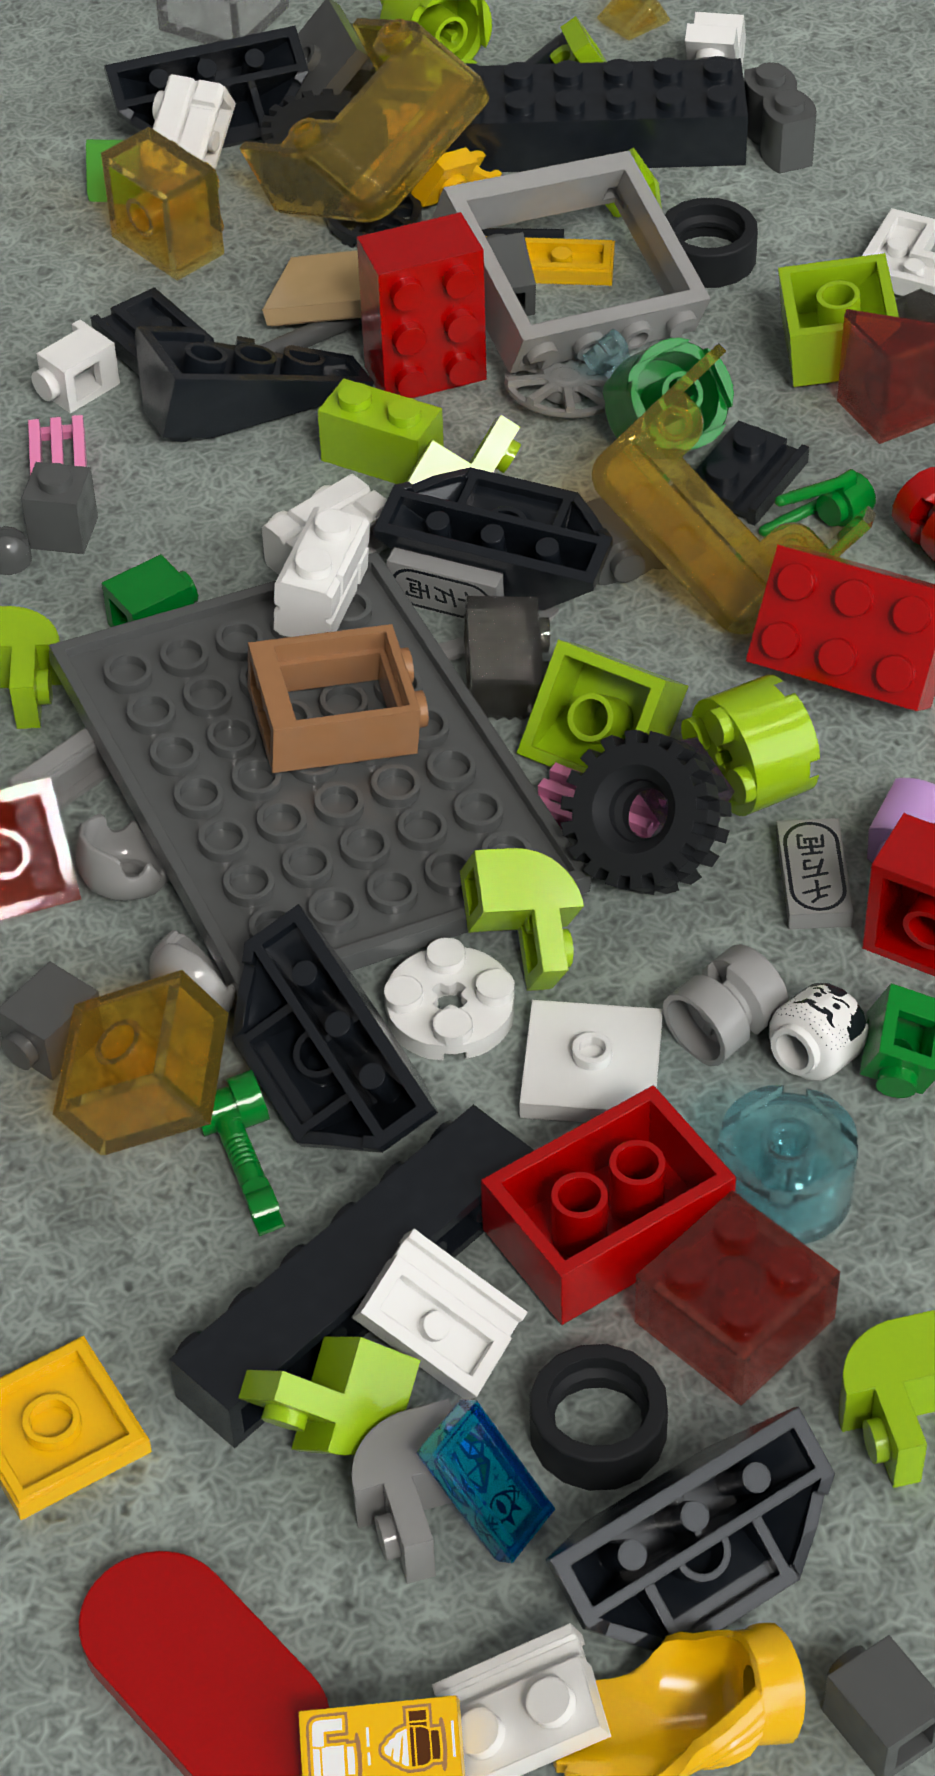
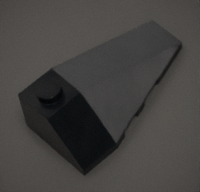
[135,326,374,442]

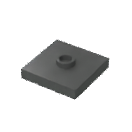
[295,0,369,100]

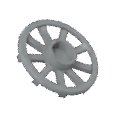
[504,355,618,418]

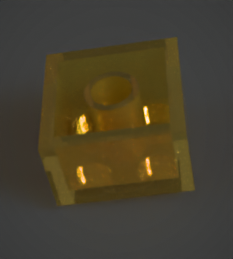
[101,127,225,281]
[53,970,229,1155]

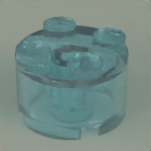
[717,1085,858,1252]

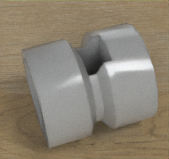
[663,944,789,1066]

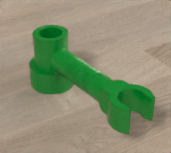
[190,1070,285,1236]

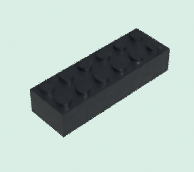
[444,56,748,172]

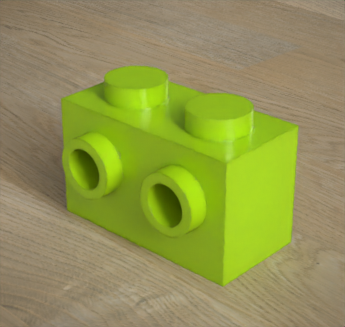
[318,378,444,484]

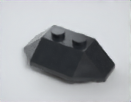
[104,26,309,148]
[373,467,613,610]
[232,904,438,1153]
[545,1407,835,1652]

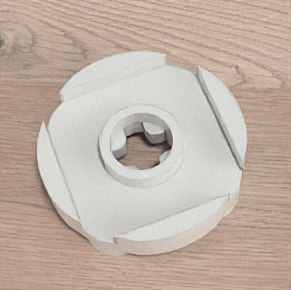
[384,938,515,1060]

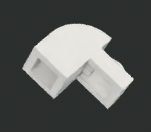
[685,12,746,65]

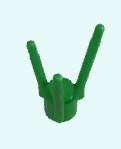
[758,469,876,557]

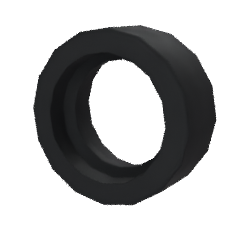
[665,198,758,288]
[529,1344,668,1491]

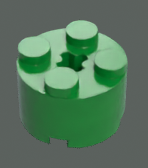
[603,337,734,461]

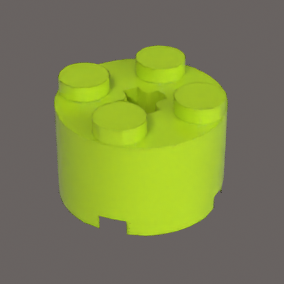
[379,0,492,82]
[681,674,820,816]

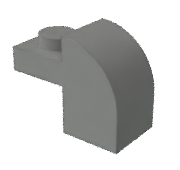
[352,1399,459,1584]

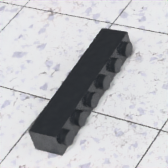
[169,1104,534,1448]

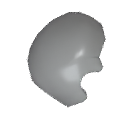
[76,814,170,901]
[149,930,237,1022]

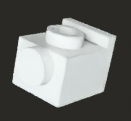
[31,320,120,413]

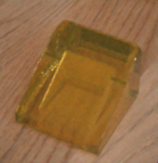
[597,0,670,40]

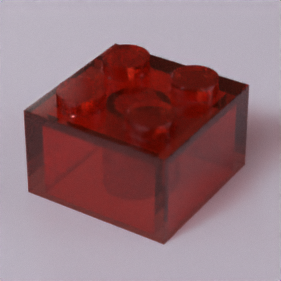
[635,1190,841,1406]

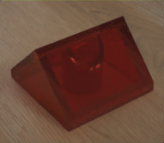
[837,309,935,444]
[0,777,81,920]

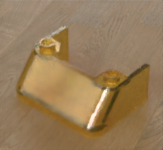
[239,18,489,222]
[592,343,876,634]

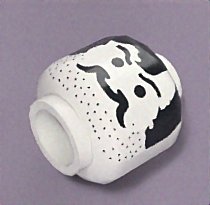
[769,983,868,1081]

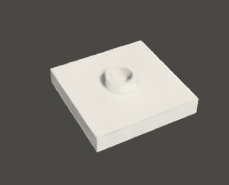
[519,1000,663,1122]

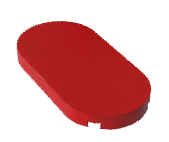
[79,1551,330,1776]

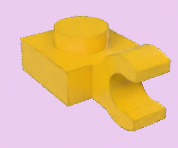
[411,147,502,207]

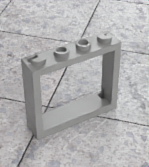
[432,151,711,374]

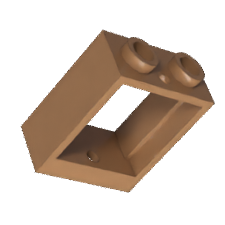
[247,624,429,773]

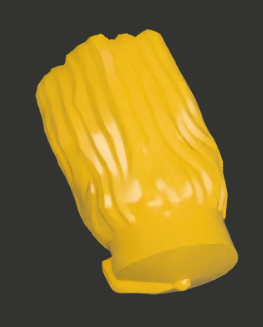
[553,1623,805,1776]

